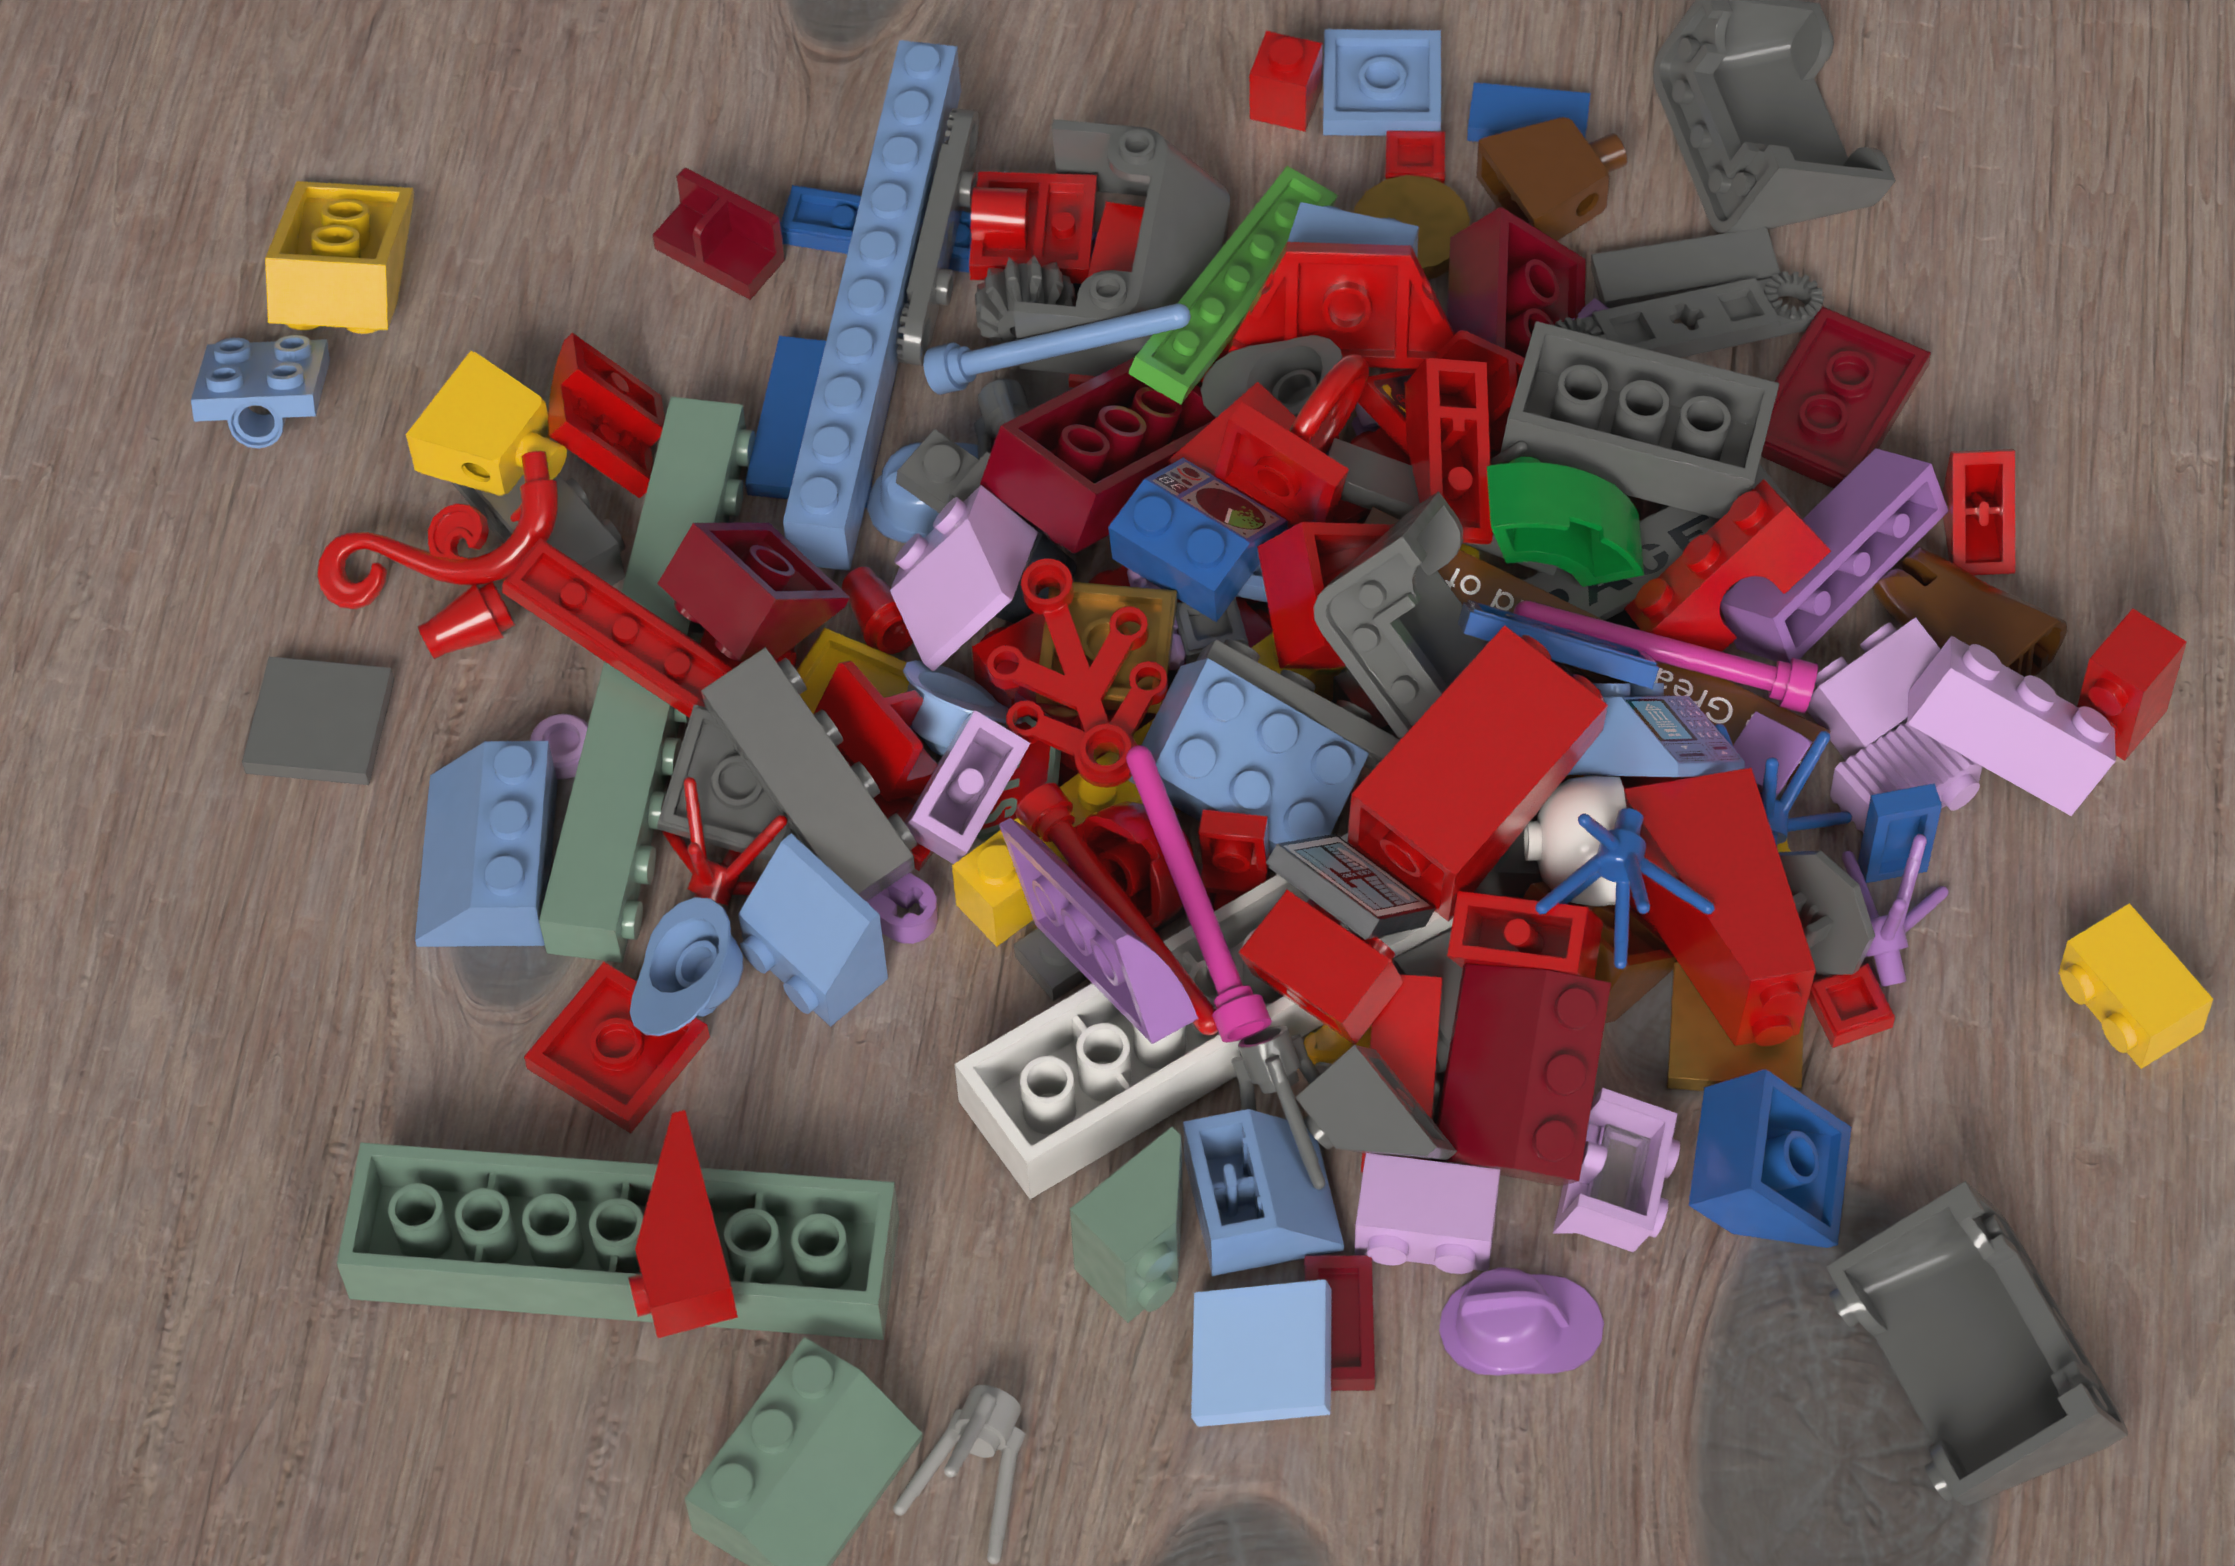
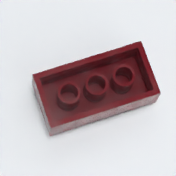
[980,357,1215,554]

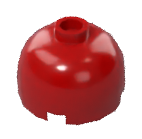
[1068,801,1194,928]

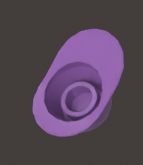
[1439,1267,1604,1376]

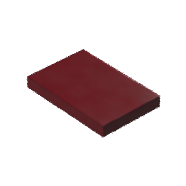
[1761,306,1931,489]

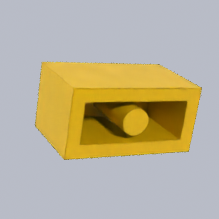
[2058,903,2213,1069]

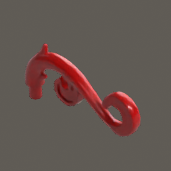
[317,451,558,610]

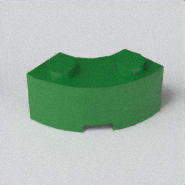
[1487,457,1644,587]

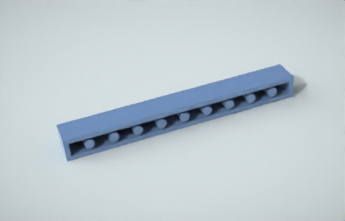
[783,40,961,571]

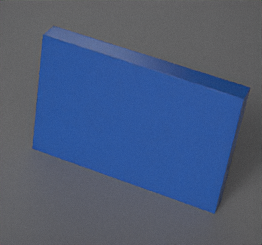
[745,336,898,508]
[1458,600,1659,689]

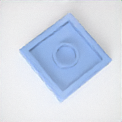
[1191,1279,1332,1427]

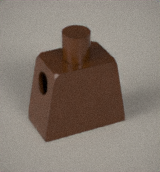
[1476,117,1627,241]

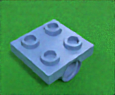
[191,335,330,449]

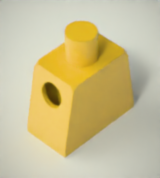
[406,350,567,496]

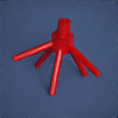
[661,777,788,905]

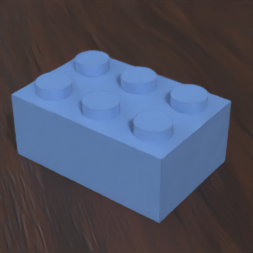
[1129,658,1369,855]

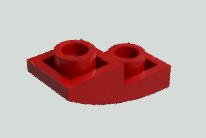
[1199,810,1270,912]

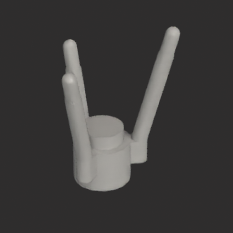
[893,1385,1026,1564]

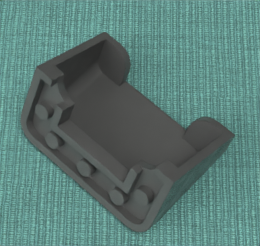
[1653,0,1896,234]
[1314,491,1573,740]
[1826,1181,2129,1506]

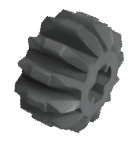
[975,255,1076,345]

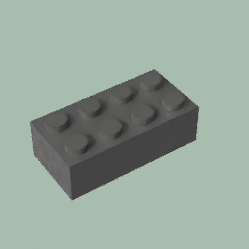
[1501,321,1779,519]

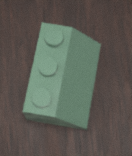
[684,1337,923,1566]

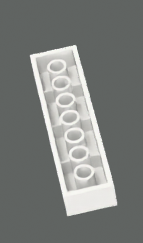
[955,834,1453,1199]

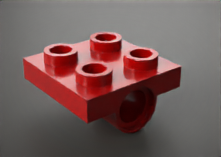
[969,171,1097,284]

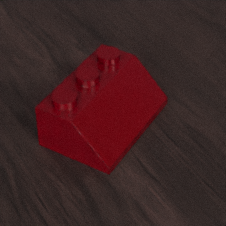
[1447,207,1586,358]
[1431,964,1611,1186]

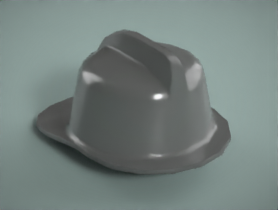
[1201,335,1343,418]

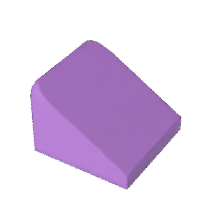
[1733,711,1812,799]

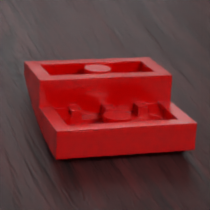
[548,332,665,499]

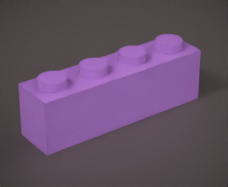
[1720,448,1949,663]

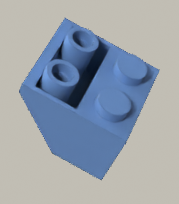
[1183,1109,1344,1276]

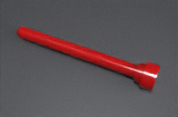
[1015,782,1218,1035]

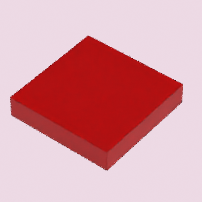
[524,962,710,1134]

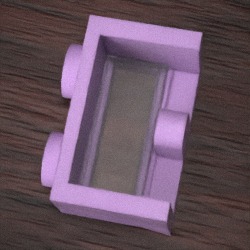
[1553,1088,1680,1252]

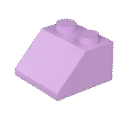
[890,485,1038,672]

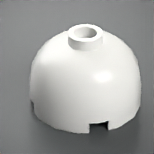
[1524,776,1626,906]

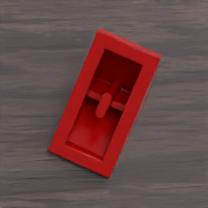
[1942,449,2015,575]

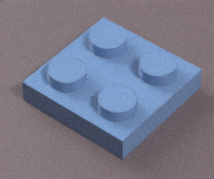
[1323,29,1441,136]

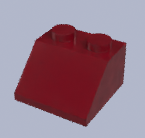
[657,523,850,662]

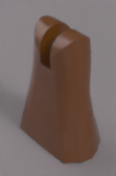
[1873,547,2067,677]

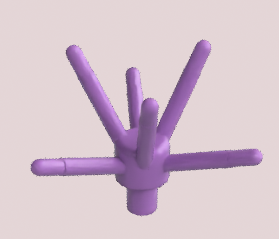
[1842,834,1949,987]

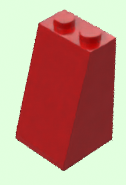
[1347,625,1608,922]
[1624,768,1816,1046]

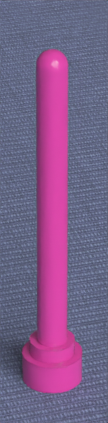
[1514,601,1818,713]
[1126,745,1272,1042]

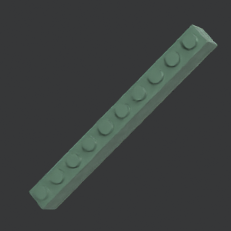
[539,397,755,963]

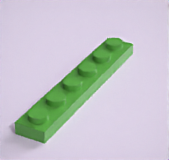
[1128,166,1338,404]

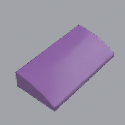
[999,818,1198,1044]

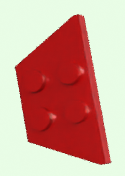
[1227,242,1455,369]

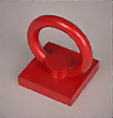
[1214,354,1369,529]

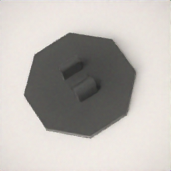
[1779,851,1875,975]

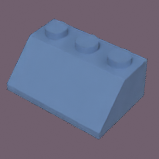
[415,741,558,947]

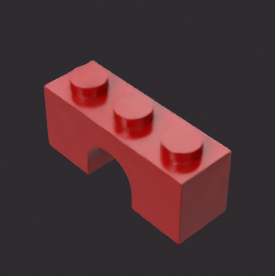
[1624,479,1831,652]

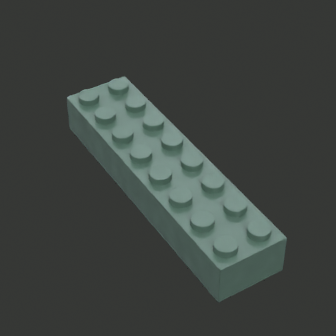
[337,1142,900,1340]

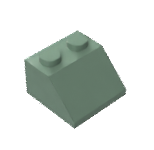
[1070,1127,1183,1323]

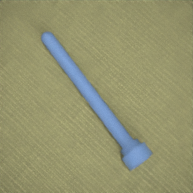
[924,304,1191,395]

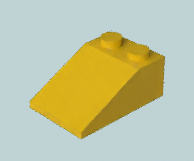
[265,181,414,334]

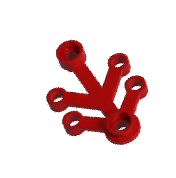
[987,559,1169,788]

